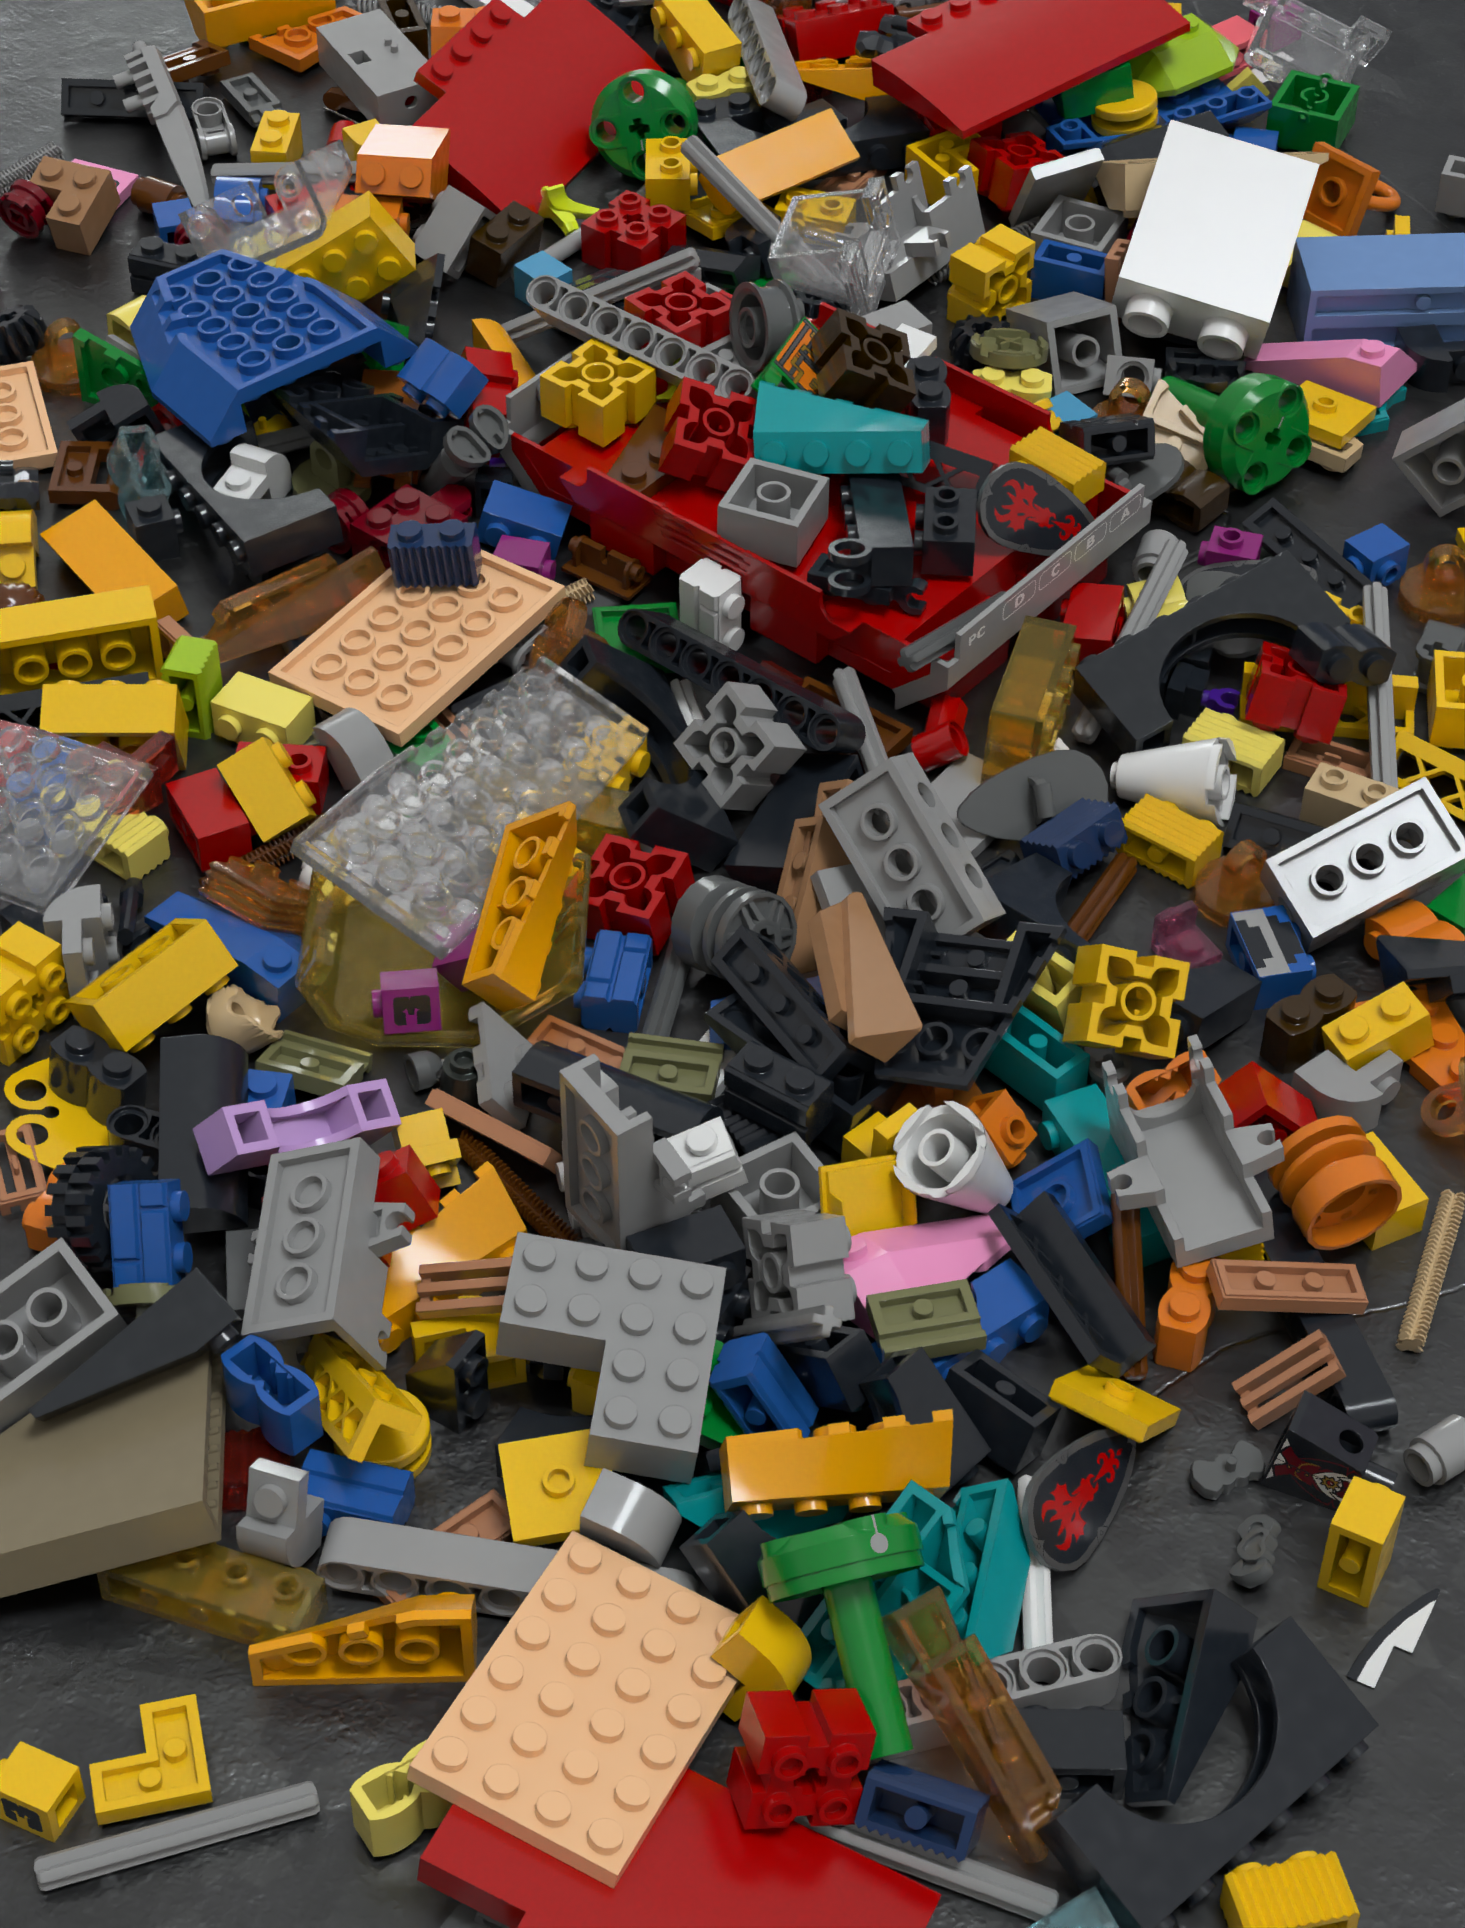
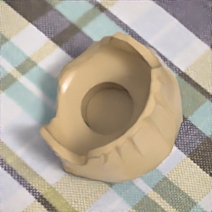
[206,984,284,1055]

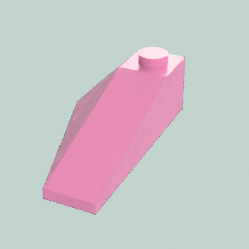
[1244,339,1417,408]
[843,1214,1011,1339]

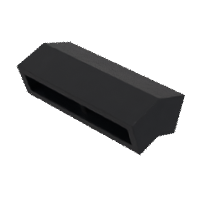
[661,245,761,289]

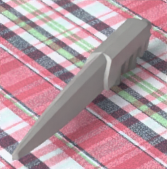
[113,41,211,216]

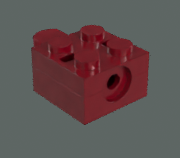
[350,484,473,577]

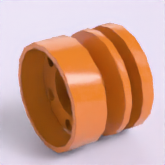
[1267,1115,1402,1250]

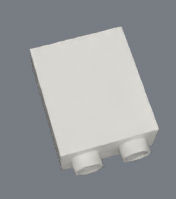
[1112,120,1320,361]

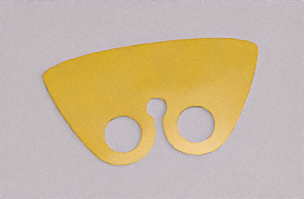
[4,1058,109,1169]

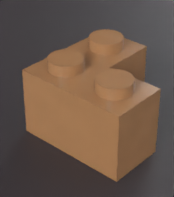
[29,156,121,256]

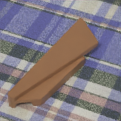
[777,779,854,974]
[808,892,922,1063]

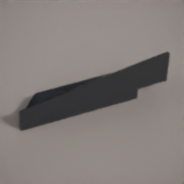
[1376,935,1465,1003]

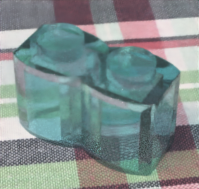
[107,425,171,518]

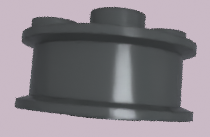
[729,279,805,373]

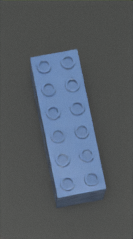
[1286,233,1465,347]

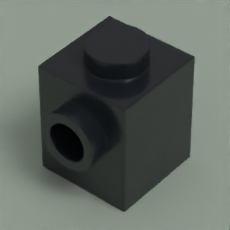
[124,494,184,563]

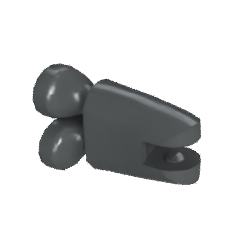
[419,404,509,496]

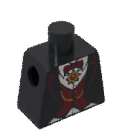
[1260,1390,1398,1511]

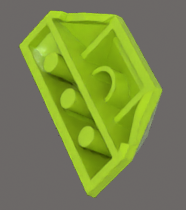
[1128,13,1239,98]

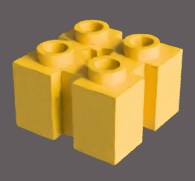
[947,223,1036,324]
[539,338,656,447]
[0,921,71,1067]
[1062,944,1190,1060]

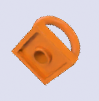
[1303,142,1401,236]

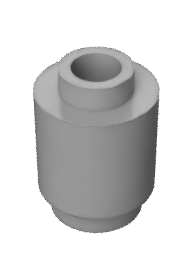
[1132,529,1179,582]
[1403,1414,1465,1487]

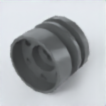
[671,875,797,980]

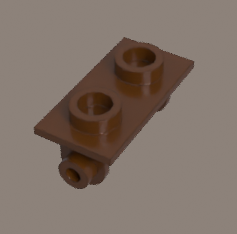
[561,535,653,601]

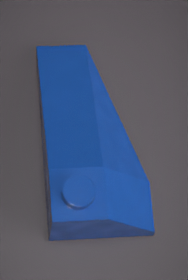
[144,891,344,1024]

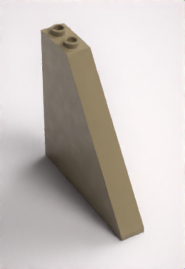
[0,1346,228,1598]

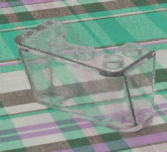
[178,139,352,263]

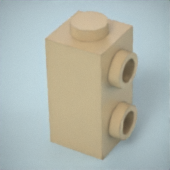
[1299,762,1400,828]

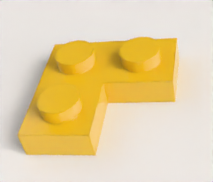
[89,1694,213,1826]

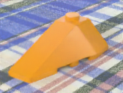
[795,55,888,101]
[248,1592,478,1686]

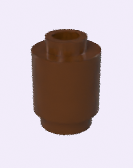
[131,176,187,215]

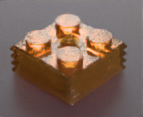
[198,856,325,936]

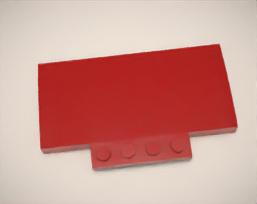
[412,0,667,215]
[871,0,1190,139]
[417,1769,942,1928]

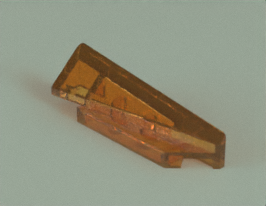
[200,546,386,663]
[882,1586,1062,1864]

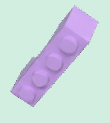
[193,1078,402,1176]

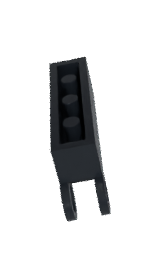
[828,473,914,597]

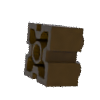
[811,308,917,413]

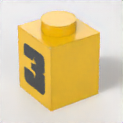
[0,1741,86,1843]

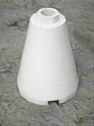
[1110,737,1237,827]
[893,1101,1014,1214]

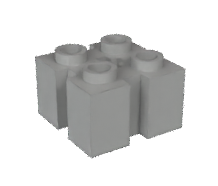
[673,681,807,811]
[742,1209,857,1321]

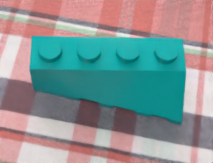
[753,380,930,474]

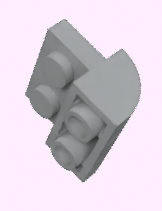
[43,884,120,1020]

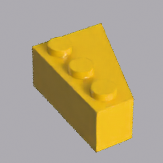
[651,0,742,82]

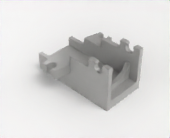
[831,160,985,302]
[1101,1034,1285,1268]
[559,1054,706,1250]
[241,1137,415,1373]

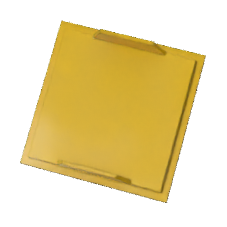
[818,1153,917,1236]

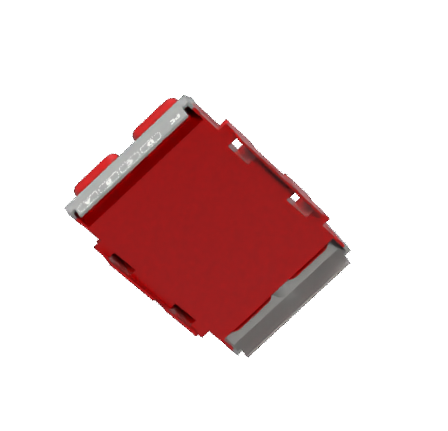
[500,267,1152,710]

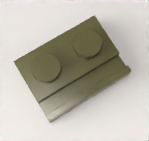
[255,1029,373,1097]
[620,1032,724,1102]
[866,1279,987,1361]

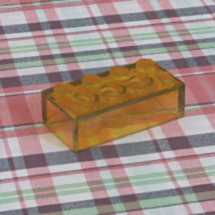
[980,615,1081,783]

